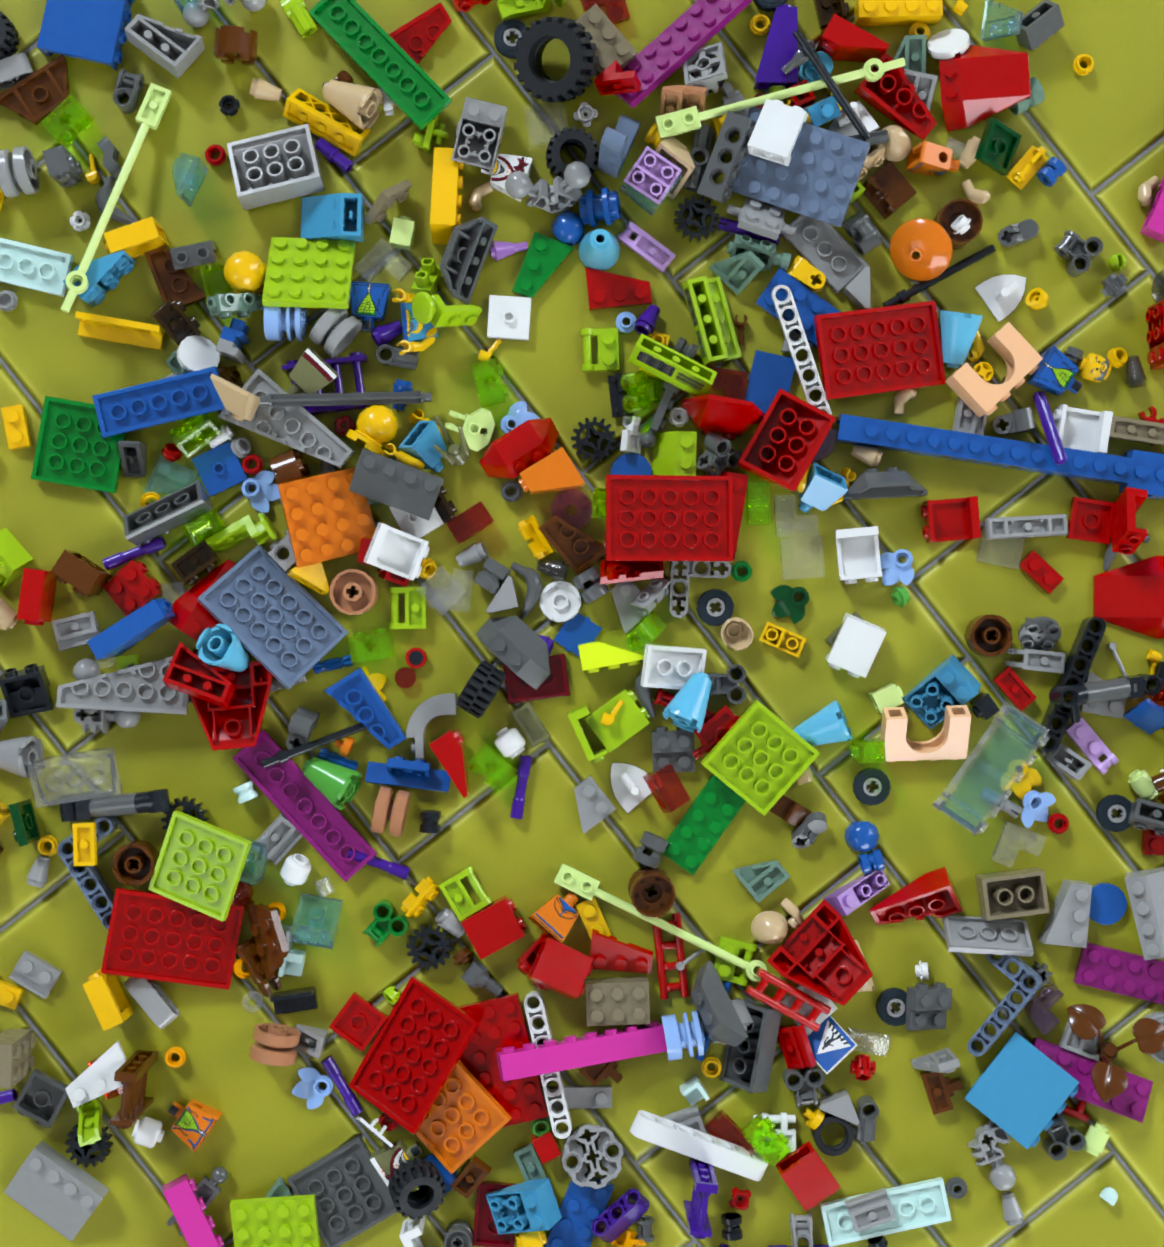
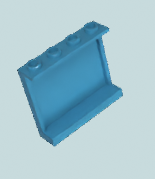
[964,1031,1080,1150]

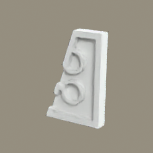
[65,1040,127,1108]

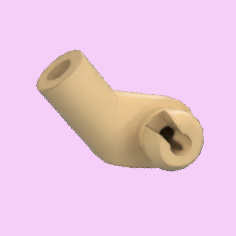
[893,389,917,415]

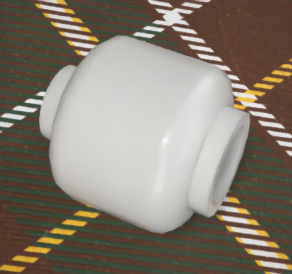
[494,727,526,759]
[280,854,311,886]
[131,1116,165,1148]

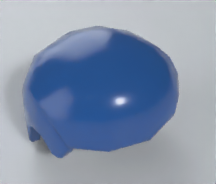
[552,211,585,246]
[844,821,879,852]

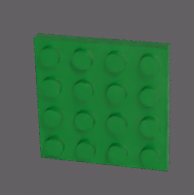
[31,396,127,494]

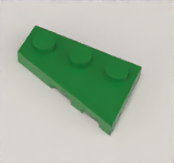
[512,232,574,299]

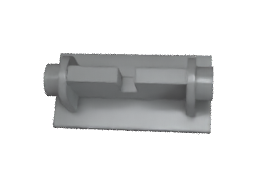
[630,578,671,617]

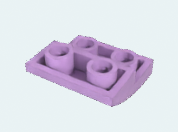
[624,146,682,205]

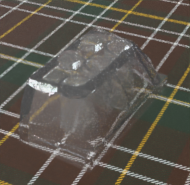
[28,747,123,808]

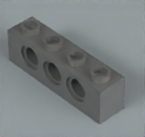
[697,111,756,204]

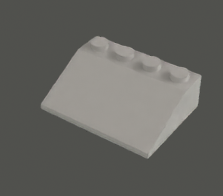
[227,124,325,210]
[1125,867,1164,960]
[4,1140,110,1242]

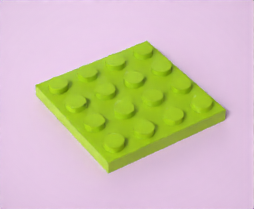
[262,237,356,309]
[701,699,820,816]
[148,810,252,922]
[230,1194,321,1247]

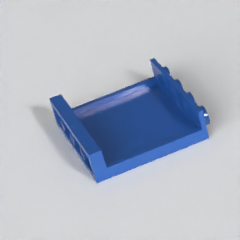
[37,0,135,71]

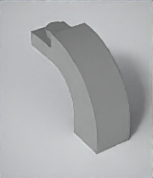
[406,693,457,758]

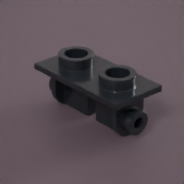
[608,373,633,418]

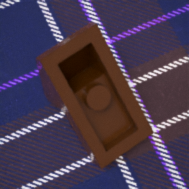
[769,795,812,827]
[450,1155,492,1199]

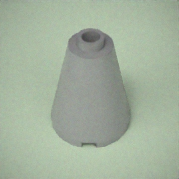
[0,736,44,778]

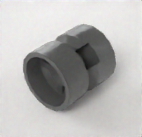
[473,556,511,595]
[572,566,610,604]
[633,831,669,869]
[444,1219,473,1247]

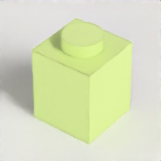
[389,216,416,251]
[869,683,904,713]

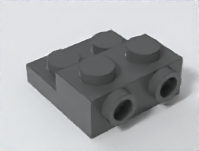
[651,726,695,774]
[905,982,952,1031]
[13,1068,68,1128]

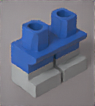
[215,318,251,365]

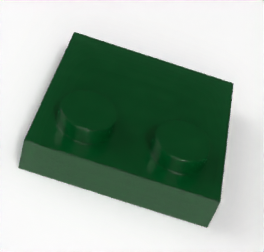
[975,118,1021,176]
[8,799,41,847]

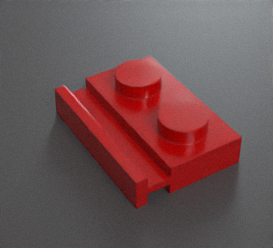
[778,1024,816,1069]

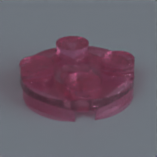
[551,489,593,530]

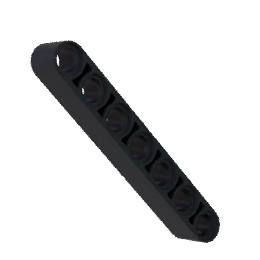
[1035,617,1106,753]

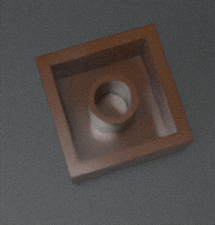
[51,550,112,597]

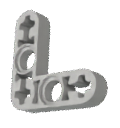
[669,561,732,618]

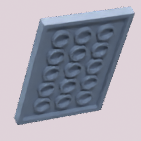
[731,107,871,228]
[197,545,349,690]

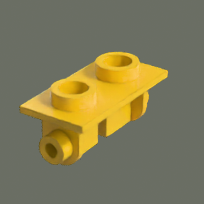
[1005,145,1048,190]
[517,515,554,560]
[400,876,440,918]

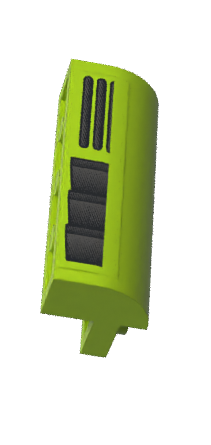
[682,276,742,367]
[627,334,718,397]

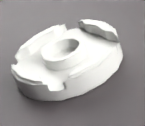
[927,28,970,60]
[177,335,220,372]
[540,581,581,622]

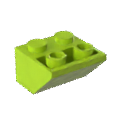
[0,527,33,591]

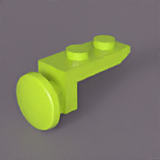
[496,0,566,21]
[412,291,482,327]
[205,512,278,552]
[76,1095,103,1147]

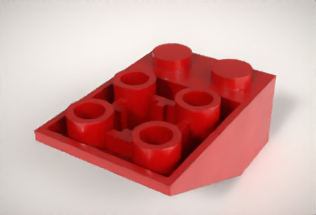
[1146,299,1164,370]

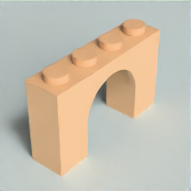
[945,322,1043,418]
[879,705,972,762]

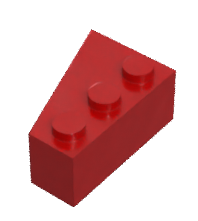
[162,642,235,709]

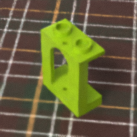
[567,705,608,763]

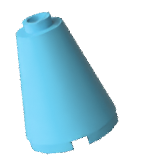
[578,229,620,271]
[940,310,983,368]
[196,624,250,672]
[662,672,712,733]
[794,700,853,746]

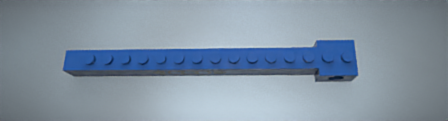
[833,414,1164,499]

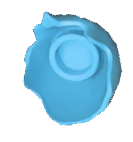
[798,51,833,83]

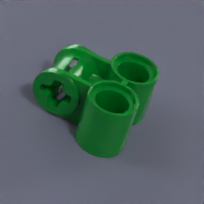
[362,899,409,947]

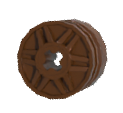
[933,198,983,249]
[628,866,675,918]

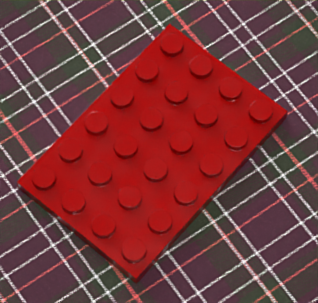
[813,301,946,400]
[605,475,733,562]
[101,888,245,990]
[348,977,480,1134]
[459,993,549,1127]

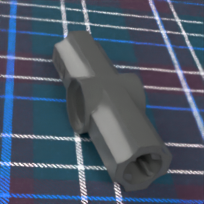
[683,125,714,192]

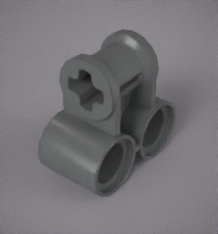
[842,210,881,256]
[1054,230,1103,277]
[993,407,1036,435]
[696,432,742,476]
[706,664,746,704]
[286,706,320,750]
[782,1065,825,1109]
[1042,1112,1086,1161]

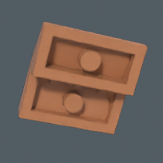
[660,85,707,125]

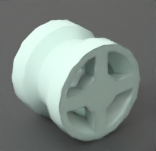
[232,780,259,804]

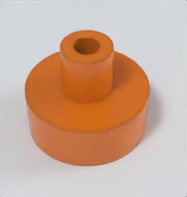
[334,736,355,758]

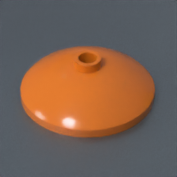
[890,218,953,281]

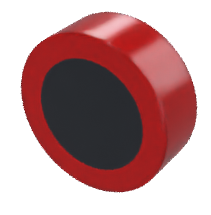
[406,648,427,668]

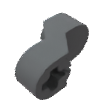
[96,136,122,180]
[998,219,1040,248]
[791,812,827,849]

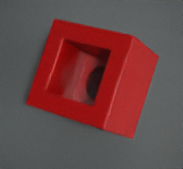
[788,79,816,108]

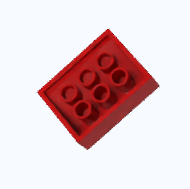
[738,389,836,493]

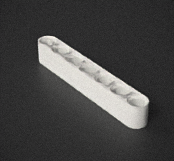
[771,285,832,415]
[524,991,572,1139]
[630,1110,769,1181]

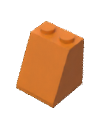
[518,447,585,495]

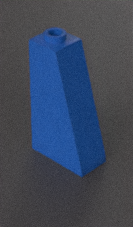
[87,598,176,660]

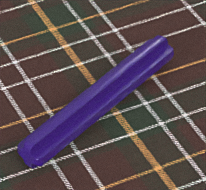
[1033,391,1067,465]

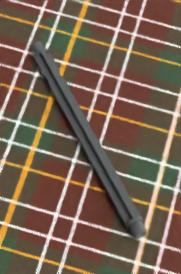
[260,391,432,407]

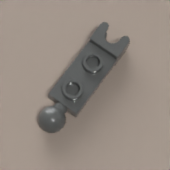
[640,381,680,448]
[167,1167,228,1236]

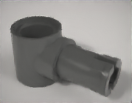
[461,960,504,997]

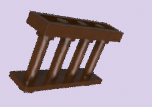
[110,1050,158,1129]

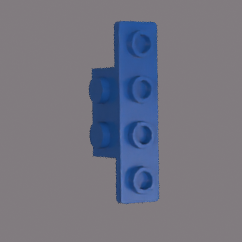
[365,756,451,792]

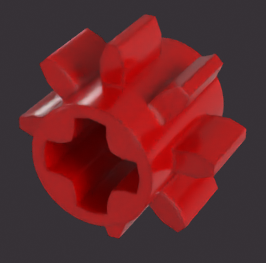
[850,1054,876,1081]

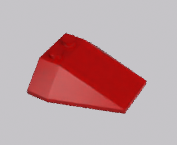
[939,45,1031,132]
[681,394,765,440]
[1093,556,1164,639]
[169,559,246,649]
[190,661,273,751]
[767,899,873,1006]

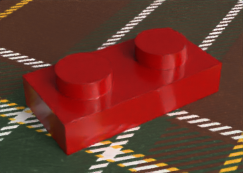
[1018,550,1064,594]
[992,666,1037,711]

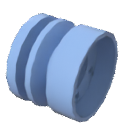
[263,306,308,342]
[661,1010,705,1061]

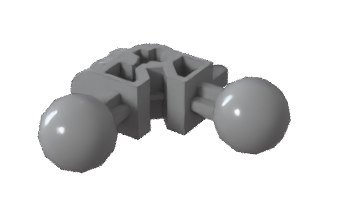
[183,0,267,28]
[505,161,591,214]
[73,658,141,734]
[967,1120,1016,1191]

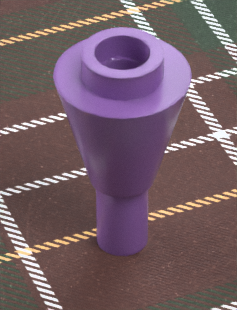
[489,241,528,262]

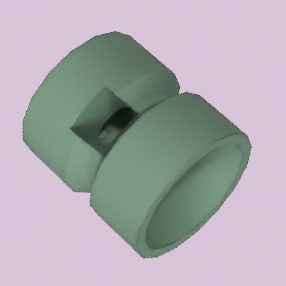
[1009,77,1045,115]

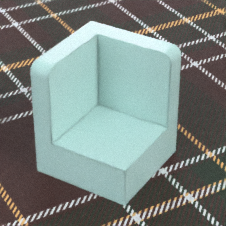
[278,949,306,977]
[679,1075,710,1106]

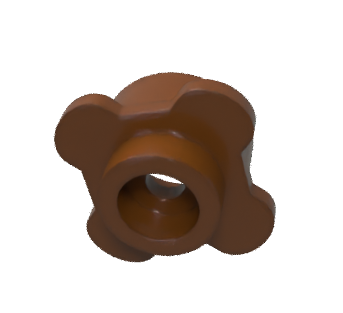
[453,947,474,966]

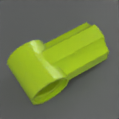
[279,0,318,38]

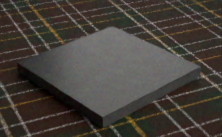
[287,1135,398,1247]

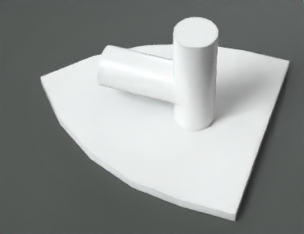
[829,100,879,136]
[975,275,1026,322]
[610,763,659,813]

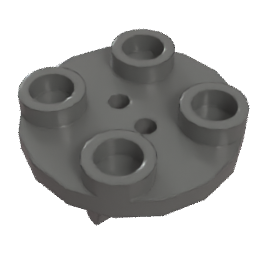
[1018,617,1061,651]

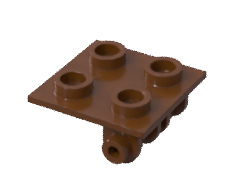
[862,161,917,219]

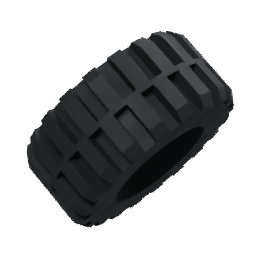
[513,17,598,102]

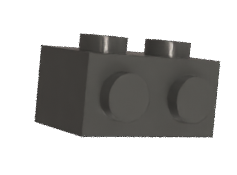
[1013,0,1065,51]
[42,145,83,188]
[1128,798,1164,836]

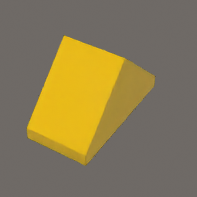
[286,562,329,596]

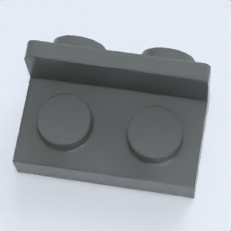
[169,240,217,270]

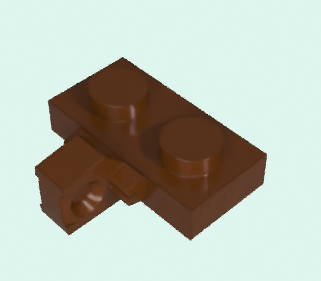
[579,1061,623,1086]
[920,1071,964,1115]

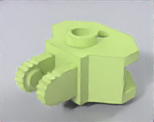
[445,407,495,452]

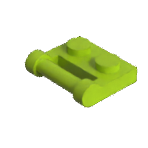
[580,328,619,372]
[388,587,427,629]
[439,865,493,921]
[714,936,757,986]

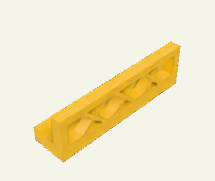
[282,88,371,157]
[75,311,166,351]

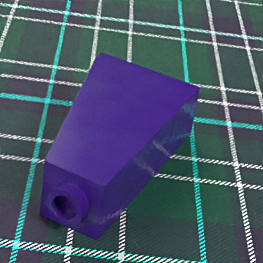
[753,4,798,89]

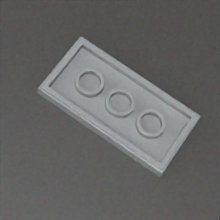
[781,215,868,294]
[942,915,1034,957]

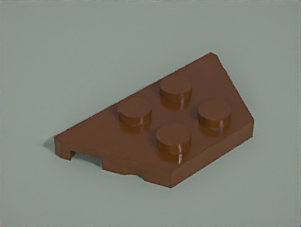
[0,55,71,125]
[243,900,290,980]

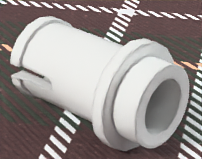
[206,425,235,448]

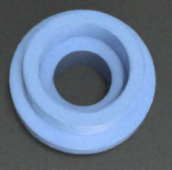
[616,312,636,333]

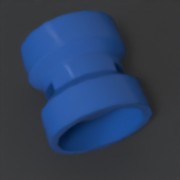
[1036,157,1067,187]
[858,849,885,875]

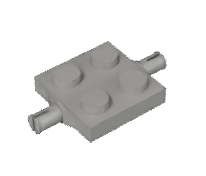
[726,198,796,241]

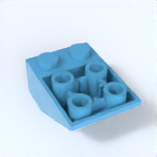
[301,193,365,242]
[62,250,136,307]
[902,654,981,730]
[486,1178,562,1234]

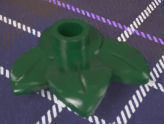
[770,585,809,624]

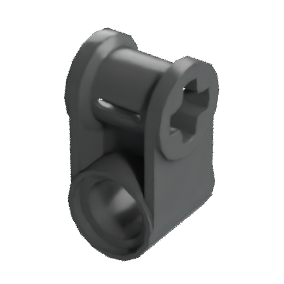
[113,69,144,114]

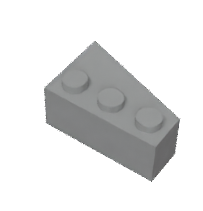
[124,14,205,79]
[1038,879,1092,948]

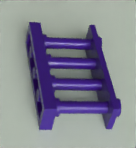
[281,352,371,415]
[683,1157,718,1239]

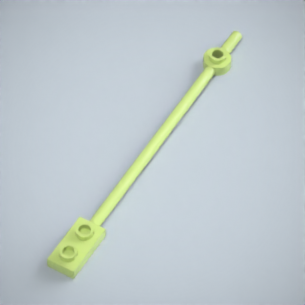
[655,58,906,139]
[61,83,172,313]
[553,863,786,982]

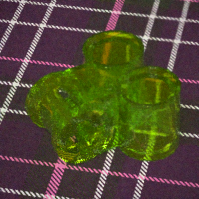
[620,370,660,413]
[182,509,227,547]
[626,611,667,652]

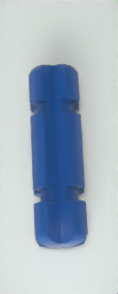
[312,655,354,674]
[318,747,358,771]

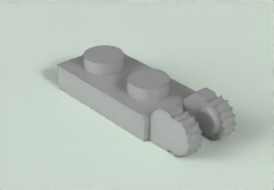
[1005,648,1066,674]

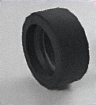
[812,1113,854,1156]

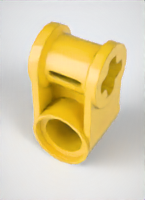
[786,256,826,293]

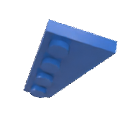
[325,667,406,749]

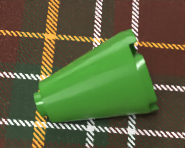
[302,757,363,810]

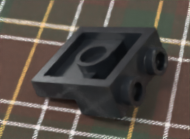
[0,663,54,718]

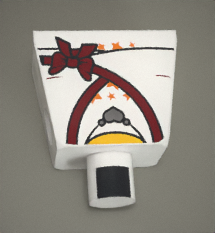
[481,153,533,202]

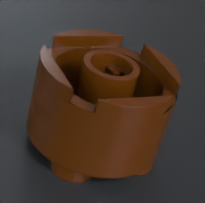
[214,26,258,66]
[269,449,311,484]
[964,615,1013,657]
[112,840,159,886]

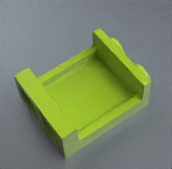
[584,689,651,753]

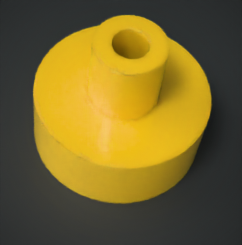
[1026,287,1048,310]
[803,1107,825,1130]

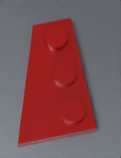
[388,2,452,64]
[585,267,652,310]
[600,558,664,585]
[590,929,653,974]

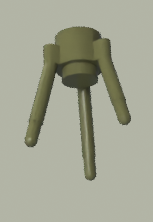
[433,415,470,466]

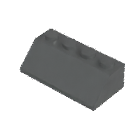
[349,449,444,521]
[123,480,213,546]
[720,998,782,1093]

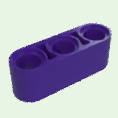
[591,1188,649,1243]

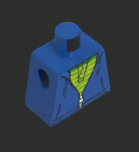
[350,281,392,332]
[1027,346,1082,396]

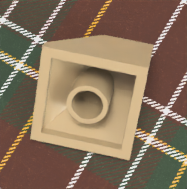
[655,136,695,200]
[210,374,260,422]

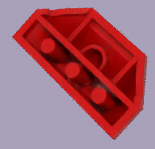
[479,418,559,479]

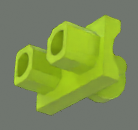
[413,116,449,154]
[411,258,442,295]

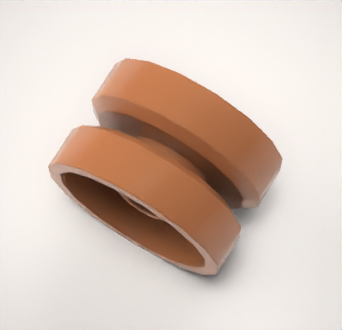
[330,569,379,615]
[371,786,411,837]
[249,1023,301,1066]

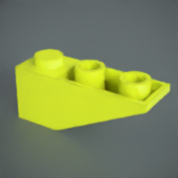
[578,641,644,673]

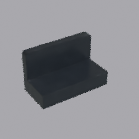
[270,986,318,1015]

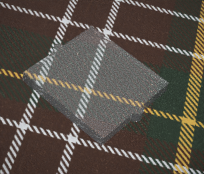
[417,565,467,616]

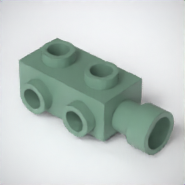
[727,234,791,272]
[207,292,264,319]

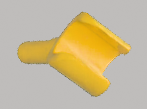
[953,0,969,16]
[85,154,101,185]
[478,338,502,364]
[1146,649,1162,675]
[600,700,624,726]

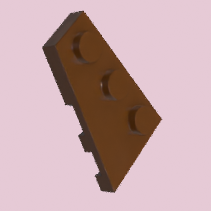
[144,245,208,307]
[538,514,605,575]

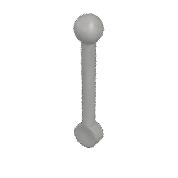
[1107,642,1127,676]
[675,941,712,971]

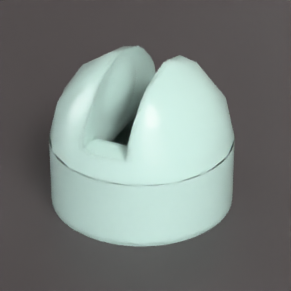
[1099,1187,1118,1206]

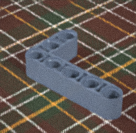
[598,114,641,178]
[57,816,118,930]
[967,954,1043,1056]

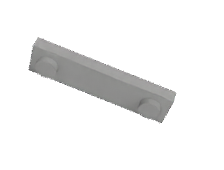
[984,514,1068,540]
[542,1085,612,1109]

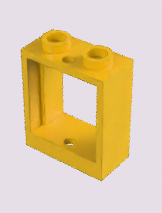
[103,217,169,259]
[82,969,134,1031]

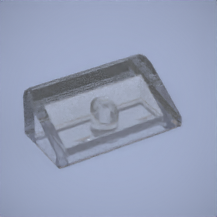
[847,1028,891,1057]

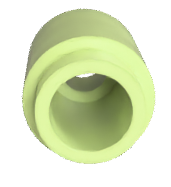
[1128,769,1158,801]
[1083,1122,1110,1157]

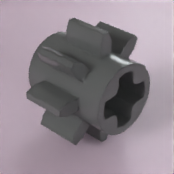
[1101,272,1128,298]
[1027,961,1053,989]

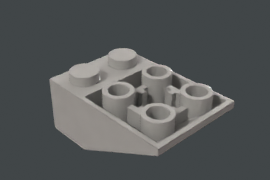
[451,97,508,171]

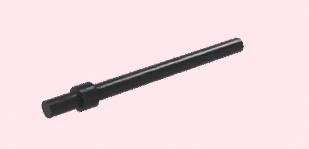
[792,29,871,142]
[882,244,996,307]
[261,723,367,768]

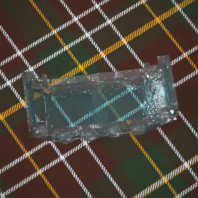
[932,701,1050,836]

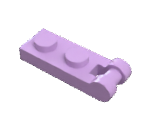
[616,221,676,273]
[1065,717,1119,775]

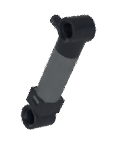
[1049,674,1162,723]
[59,789,171,822]

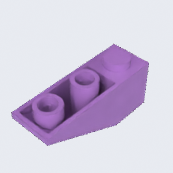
[823,870,890,916]

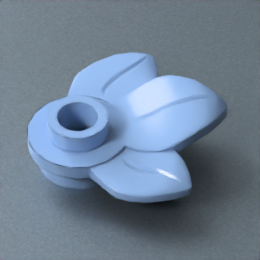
[500,401,540,434]
[241,471,280,513]
[880,549,914,586]
[1021,790,1056,828]
[292,1067,333,1109]

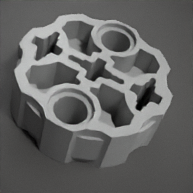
[561,1123,623,1189]

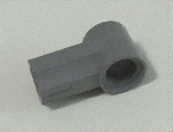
[376,344,419,370]
[856,1095,879,1142]

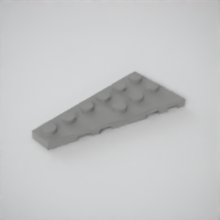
[218,368,355,468]
[56,656,189,715]

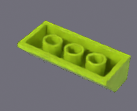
[652,431,697,476]

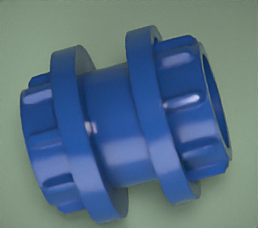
[579,187,621,228]

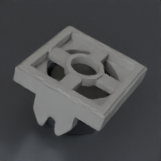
[683,42,728,96]

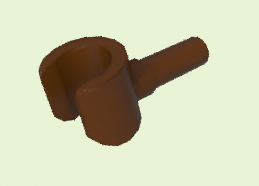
[323,70,353,86]
[734,314,748,345]

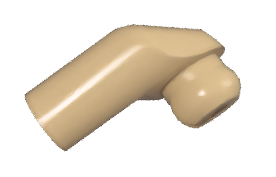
[1138,175,1160,206]
[961,179,990,204]
[468,182,493,211]
[780,897,802,929]

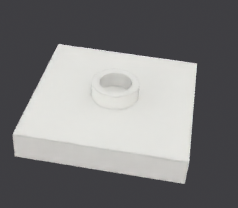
[487,295,531,341]
[389,506,444,538]

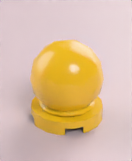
[224,251,267,294]
[346,405,398,455]

